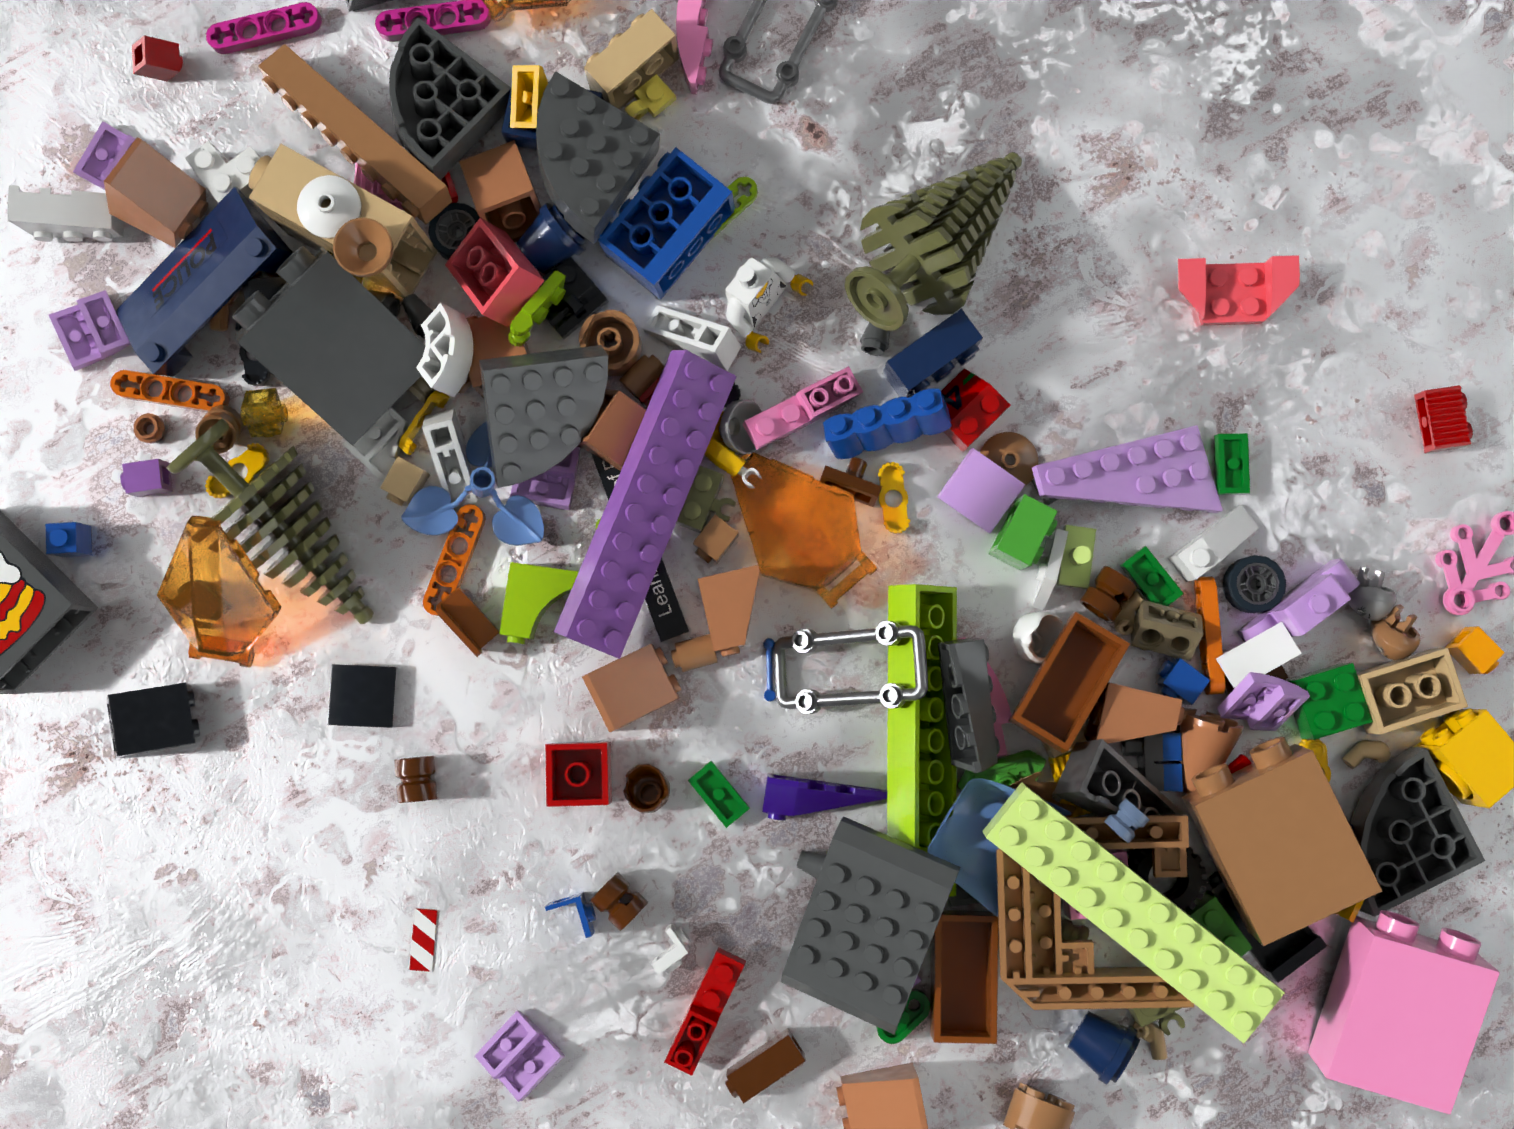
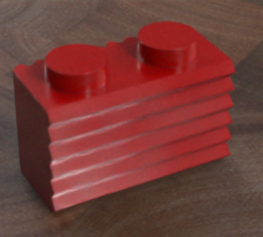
[1414,385,1473,453]

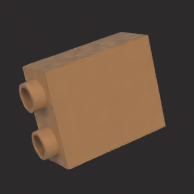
[1182,737,1382,946]

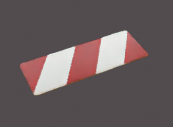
[409,909,437,972]

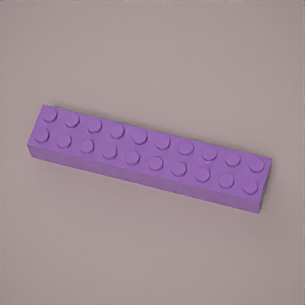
[554,350,737,659]

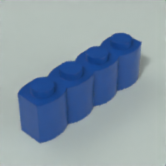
[823,388,952,459]

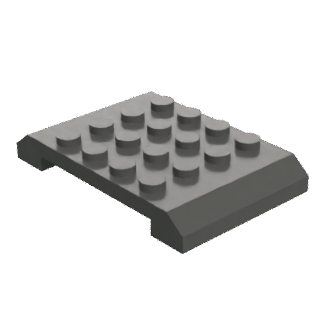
[781,816,961,1034]

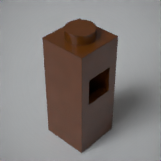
[725,1028,806,1104]

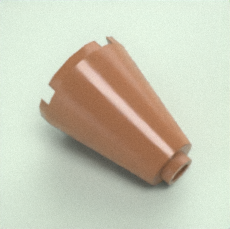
[1179,708,1244,794]

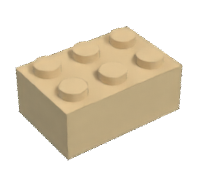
[584,9,679,109]
[1356,648,1468,735]

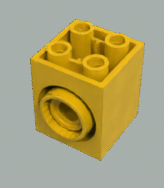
[1414,708,1514,808]

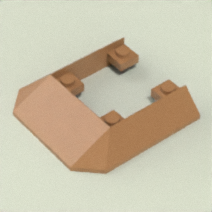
[996,815,1194,1010]

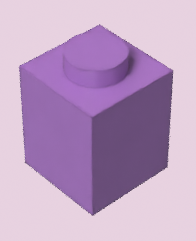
[120,459,173,497]

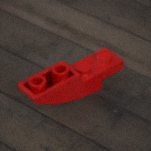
[664,947,746,1076]

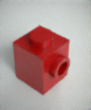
[132,35,183,82]

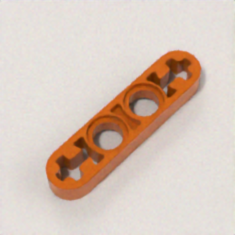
[110,370,230,412]
[423,504,486,616]
[1194,576,1225,695]

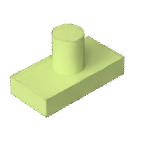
[1057,525,1096,589]

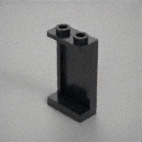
[1202,870,1327,983]

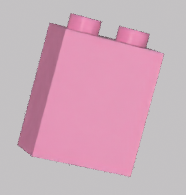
[1308,910,1500,1115]

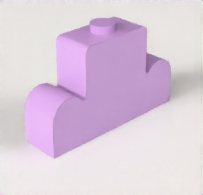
[1236,558,1360,642]

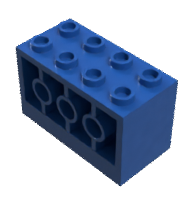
[598,147,735,300]

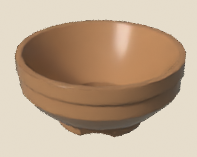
[333,218,394,277]

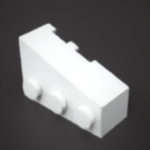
[7,185,124,242]

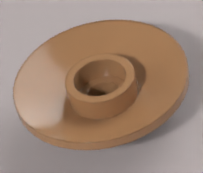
[980,432,1038,487]

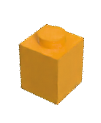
[1444,626,1505,674]

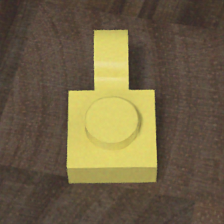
[624,74,676,121]

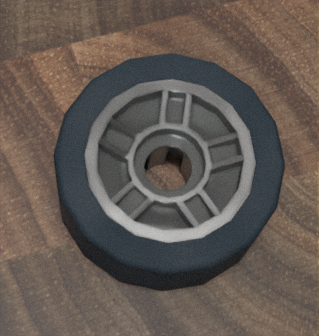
[428,203,480,260]
[1222,555,1286,614]

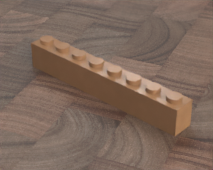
[258,44,452,224]

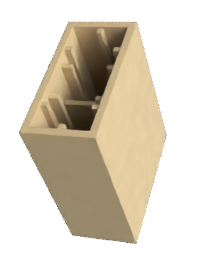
[249,144,438,298]

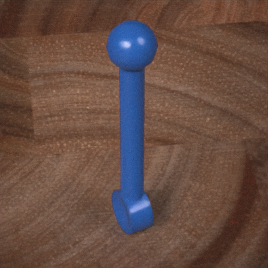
[763,638,776,701]

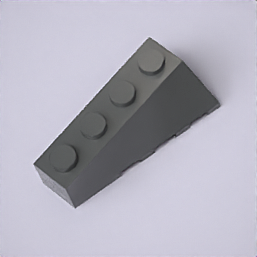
[938,638,1000,773]

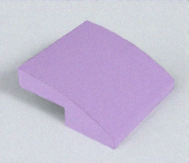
[73,121,135,190]
[49,290,131,371]
[510,447,580,511]
[937,448,1025,534]
[1217,672,1310,731]
[475,1011,565,1102]

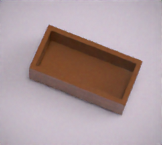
[1008,611,1130,753]
[930,910,998,1044]

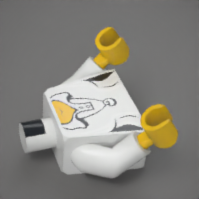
[725,257,813,353]

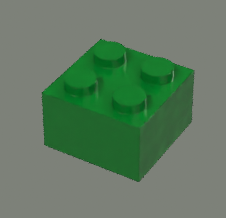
[1285,663,1373,740]

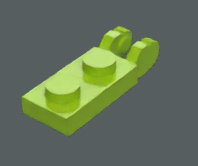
[508,271,566,347]

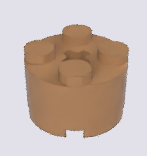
[579,309,642,376]
[1003,1082,1075,1129]

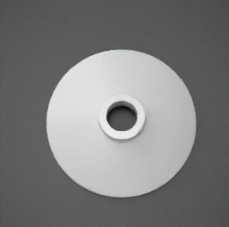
[297,175,361,239]

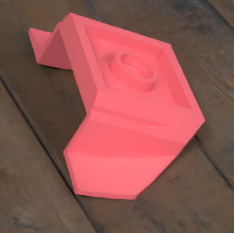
[1178,255,1300,326]

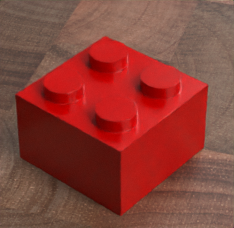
[545,741,612,807]

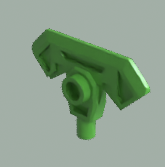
[958,749,1046,790]

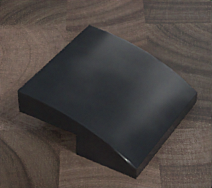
[327,664,396,728]

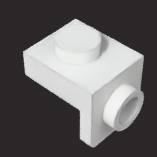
[651,924,691,975]

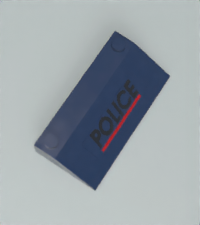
[116,187,293,377]

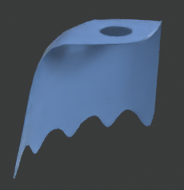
[928,778,1071,917]

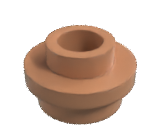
[134,413,165,443]

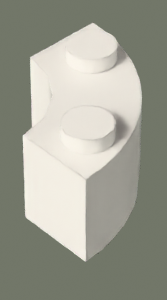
[416,303,474,397]

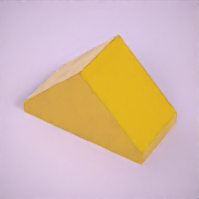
[510,65,548,129]

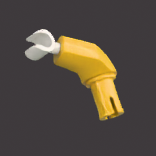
[704,411,762,489]

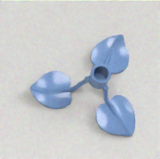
[401,421,544,546]

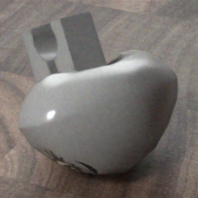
[1347,567,1397,621]

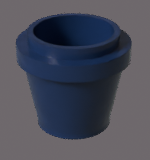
[517,203,587,273]
[1067,1011,1140,1085]

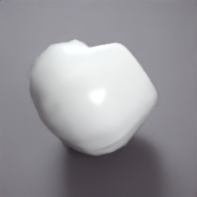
[1012,611,1064,665]

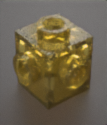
[240,388,288,438]

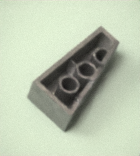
[1053,739,1182,817]

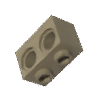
[1131,600,1203,661]

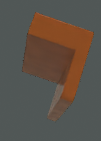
[436,587,500,657]

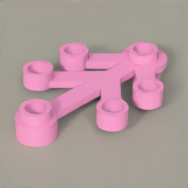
[1435,511,1514,615]

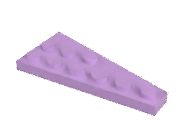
[1032,425,1223,513]

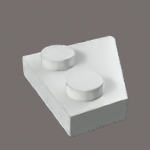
[343,407,409,482]
[1032,528,1068,610]

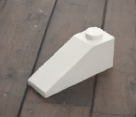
[643,305,741,371]
[422,408,478,508]
[1168,504,1259,582]

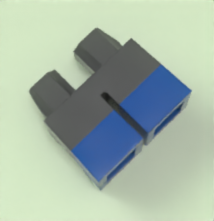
[1122,732,1183,792]

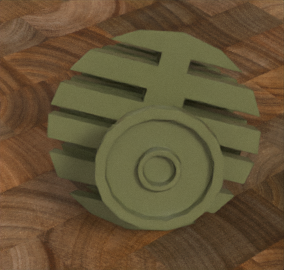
[844,152,1022,331]
[166,418,374,624]

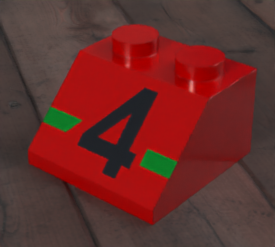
[941,368,1011,452]

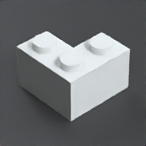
[185,141,261,203]

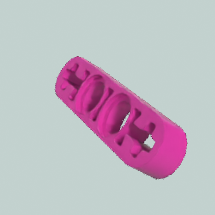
[375,0,491,42]
[206,2,322,54]

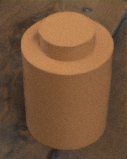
[619,354,665,401]
[671,633,718,672]

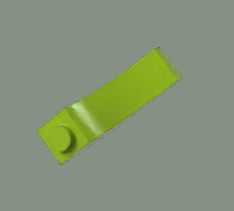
[499,562,578,644]

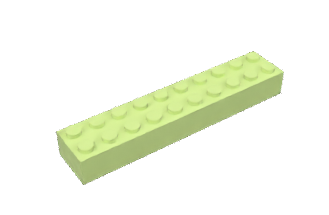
[982,782,1285,1043]

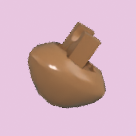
[1370,604,1420,660]

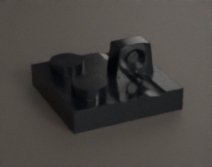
[539,257,609,339]

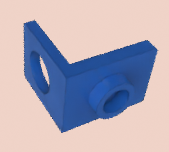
[545,892,596,938]

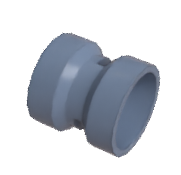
[1104,798,1150,844]

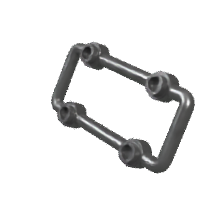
[719,0,838,104]
[773,621,928,714]

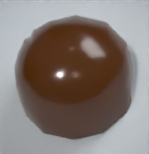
[623,764,670,813]

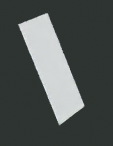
[1216,622,1302,689]

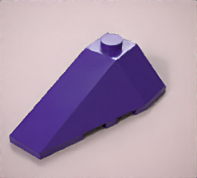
[762,773,887,821]

